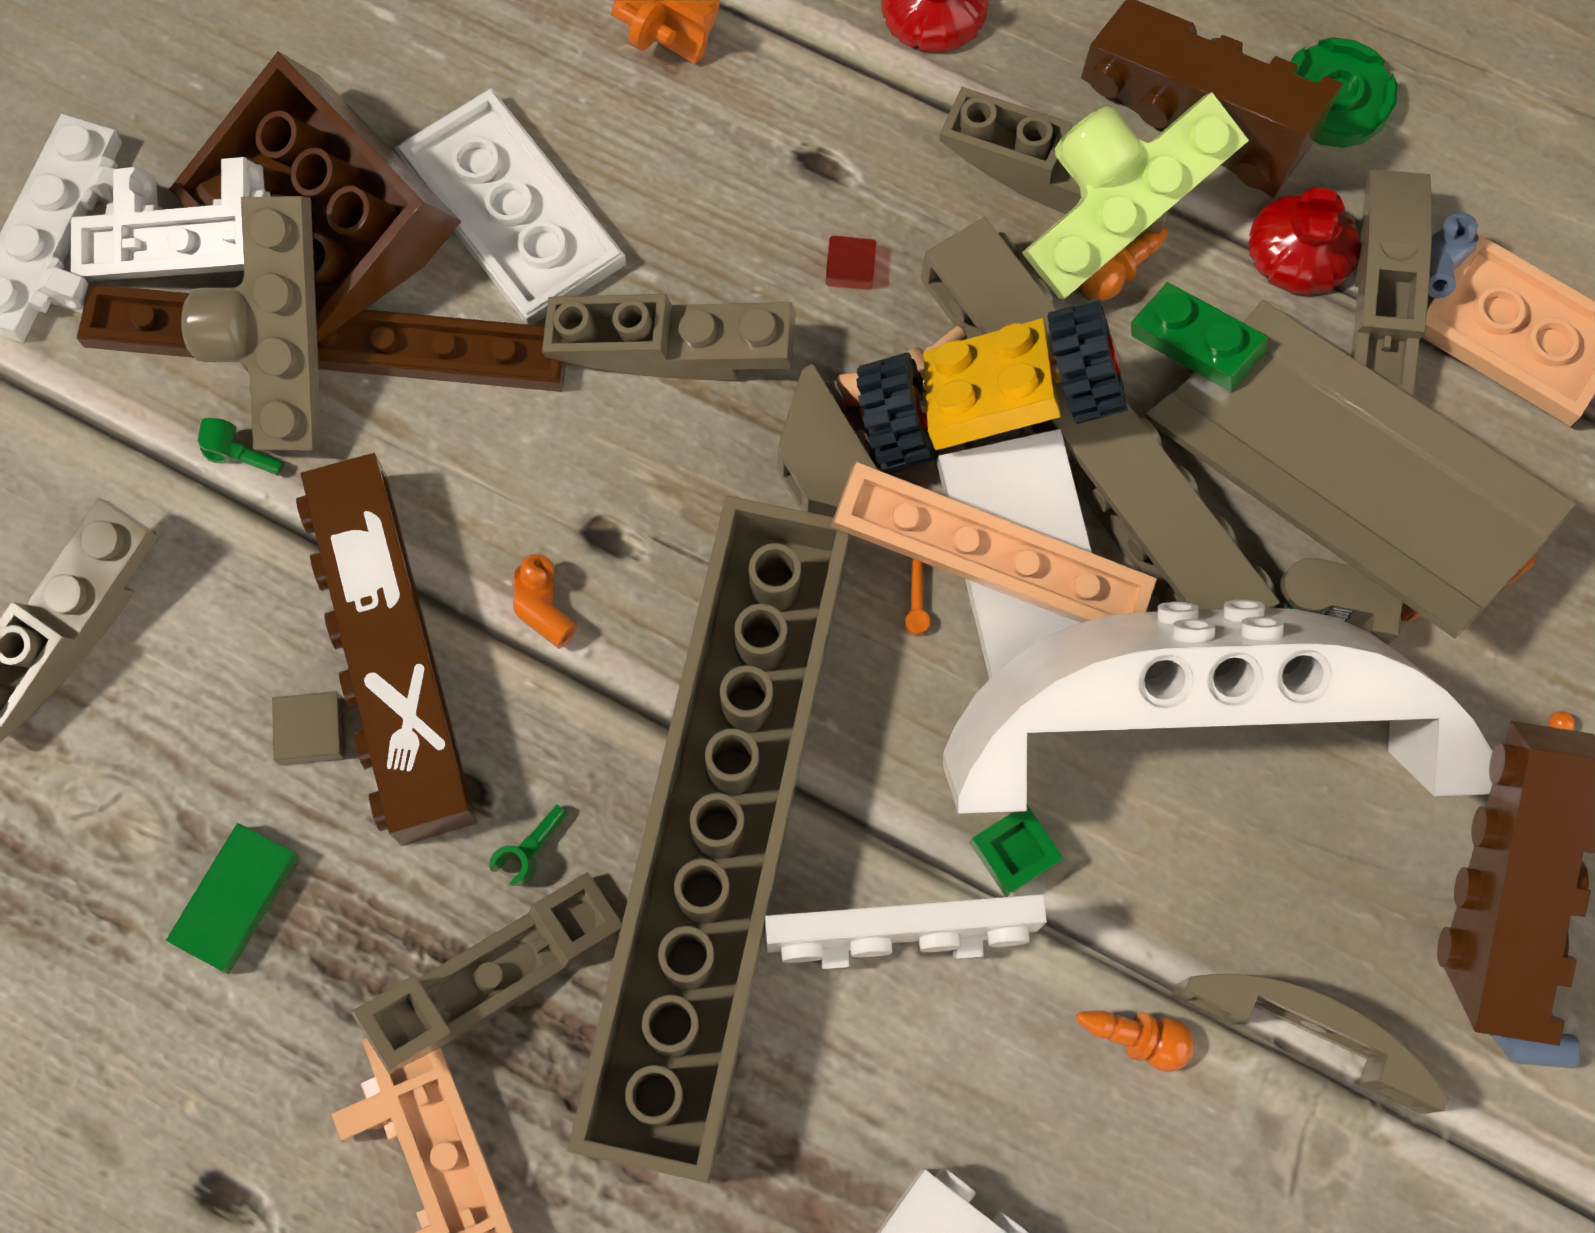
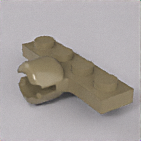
[181,196,322,451]

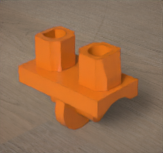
[611,0,720,64]

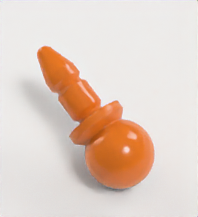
[1079,227,1168,301]
[1076,1010,1194,1072]

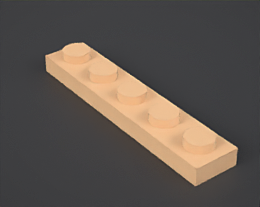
[831,462,1157,623]

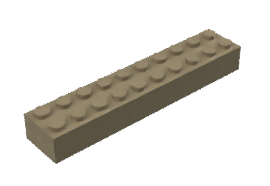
[567,495,850,1184]

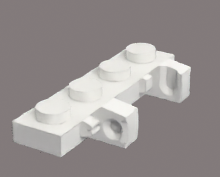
[0,114,123,343]
[71,157,271,282]
[765,894,1047,969]

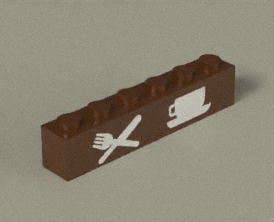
[296,452,478,846]

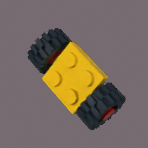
[856,299,1128,474]

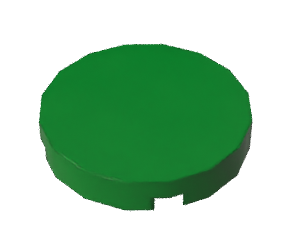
[1290,37,1398,148]

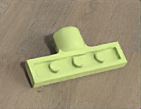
[1022,92,1249,300]

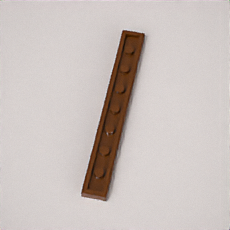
[77,284,566,392]

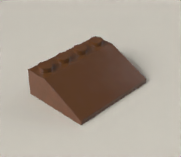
[169,51,462,343]

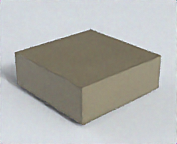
[272,691,344,765]

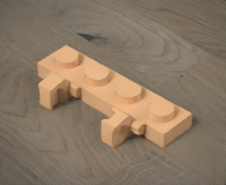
[331,1038,514,1233]

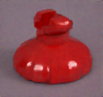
[881,0,989,53]
[1248,187,1360,296]

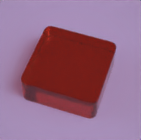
[825,236,876,290]

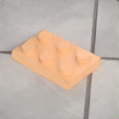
[1421,233,1595,427]

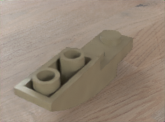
[939,87,1171,234]
[1351,169,1432,397]
[542,294,796,380]
[0,498,159,742]

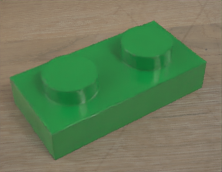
[1131,282,1268,392]

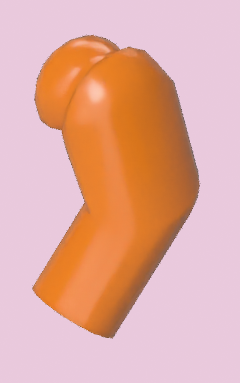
[513,554,578,649]

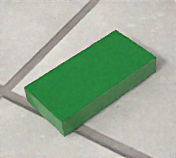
[165,823,299,974]

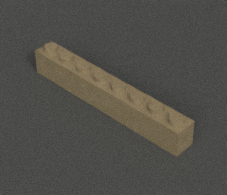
[921,217,1280,610]

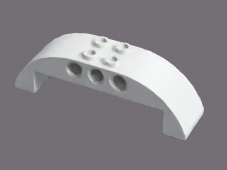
[943,600,1493,814]

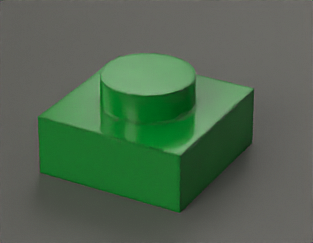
[969,805,1064,897]

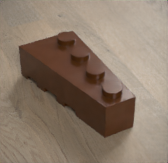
[1081,0,1344,198]
[1437,721,1595,1046]

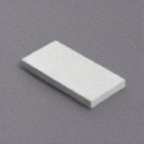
[394,88,626,325]
[936,429,1092,679]

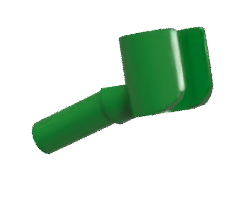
[197,417,284,476]
[489,804,568,886]

